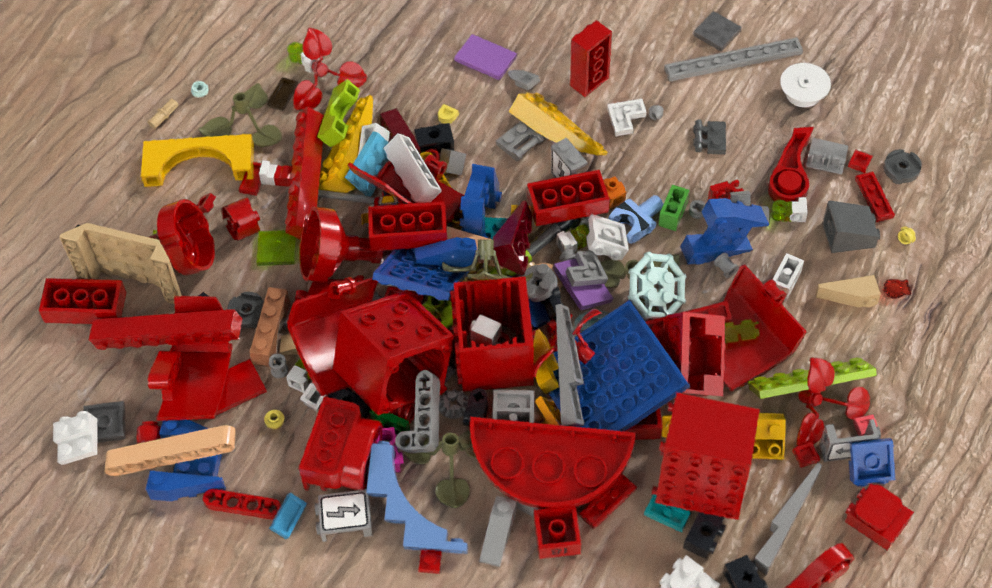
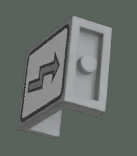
[551,138,588,178]
[819,419,881,462]
[315,490,373,542]

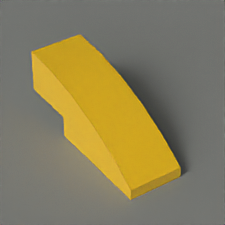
[533,329,559,394]

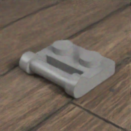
[496,121,544,161]

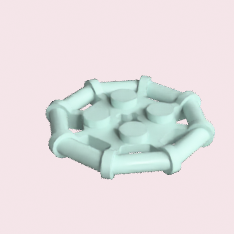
[627,251,687,320]

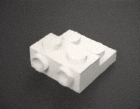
[587,214,629,261]
[53,411,97,465]
[660,555,720,588]

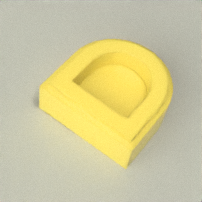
[438,104,459,124]

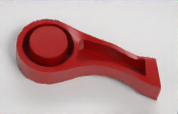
[768,126,814,207]
[785,543,855,588]

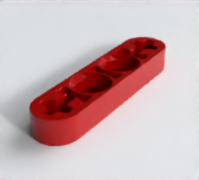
[203,489,281,520]

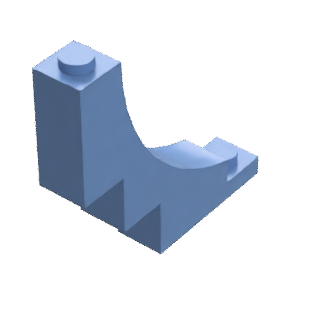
[367,441,468,554]

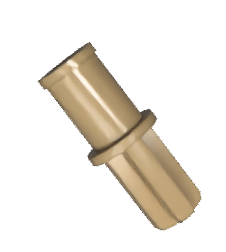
[147,99,178,129]

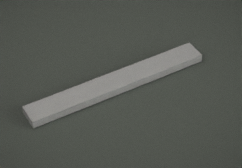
[664,37,803,82]

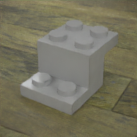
[493,390,534,423]

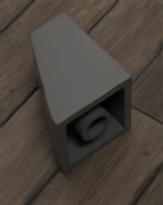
[822,201,880,253]

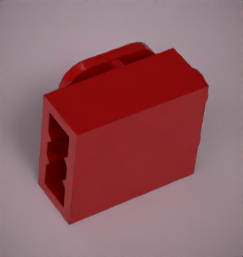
[845,484,914,551]

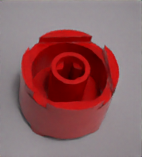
[221,197,260,241]

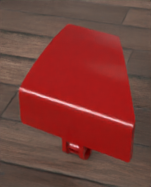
[347,154,464,223]
[287,277,378,396]

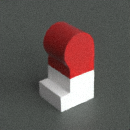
[259,160,292,187]

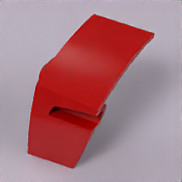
[148,296,233,421]

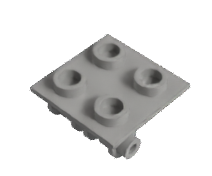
[806,138,848,175]

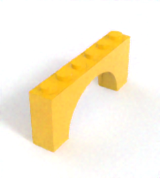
[141,134,254,187]

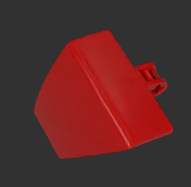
[723,264,807,392]

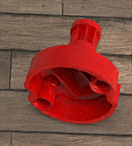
[149,199,215,276]
[299,207,383,283]

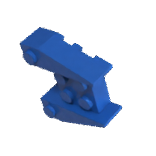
[460,164,502,238]
[680,198,769,265]
[146,420,235,502]

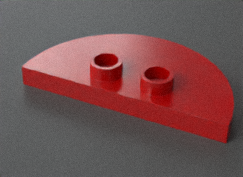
[470,417,636,509]

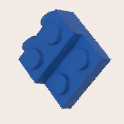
[849,438,895,487]

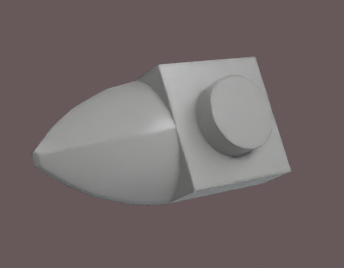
[508,70,540,90]

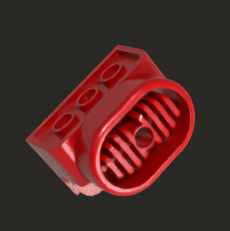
[656,312,726,397]
[298,397,383,492]

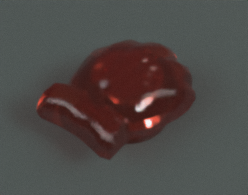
[883,279,912,299]

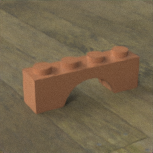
[250,287,290,367]

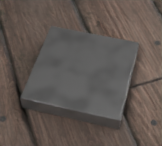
[693,11,742,51]
[83,401,125,443]

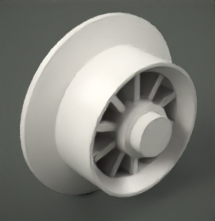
[780,63,831,107]

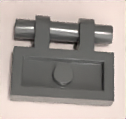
[693,120,726,155]

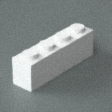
[383,134,442,203]

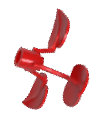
[293,28,367,110]
[532,309,602,378]
[797,357,870,447]

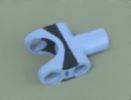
[608,195,663,244]

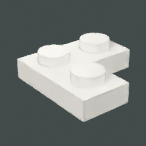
[607,99,646,136]

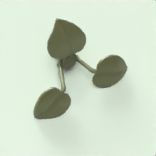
[198,83,282,147]
[442,240,533,281]
[600,254,680,321]
[403,431,476,508]

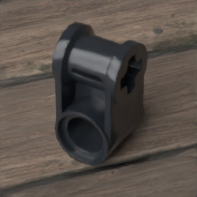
[463,388,488,427]

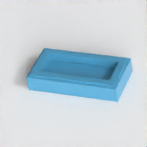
[269,492,307,539]

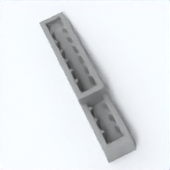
[556,304,584,427]
[754,462,822,576]

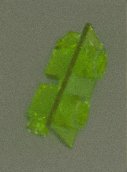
[725,319,759,344]

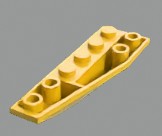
[509,92,608,156]
[319,95,373,193]
[662,413,786,460]

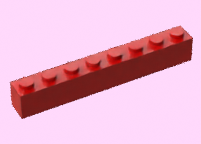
[285,107,324,239]
[88,309,242,350]

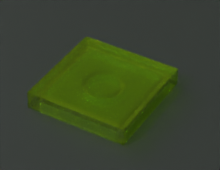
[257,230,296,266]

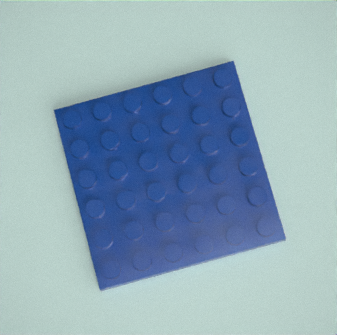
[549,300,691,432]

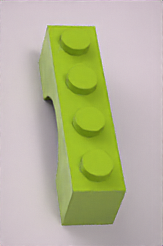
[317,79,360,148]

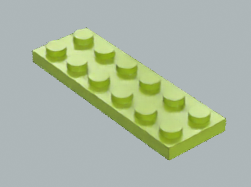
[748,358,877,399]

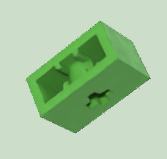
[658,185,690,231]

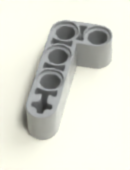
[395,370,440,453]

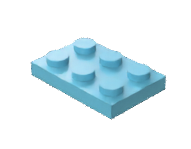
[345,131,389,196]

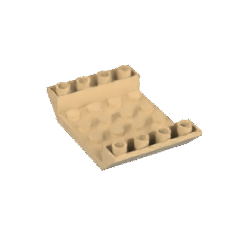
[59,223,182,304]

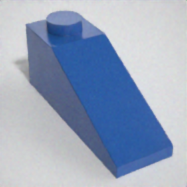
[414,237,477,267]

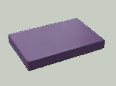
[454,34,517,80]
[552,259,614,310]

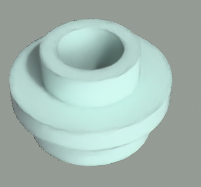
[191,81,209,98]

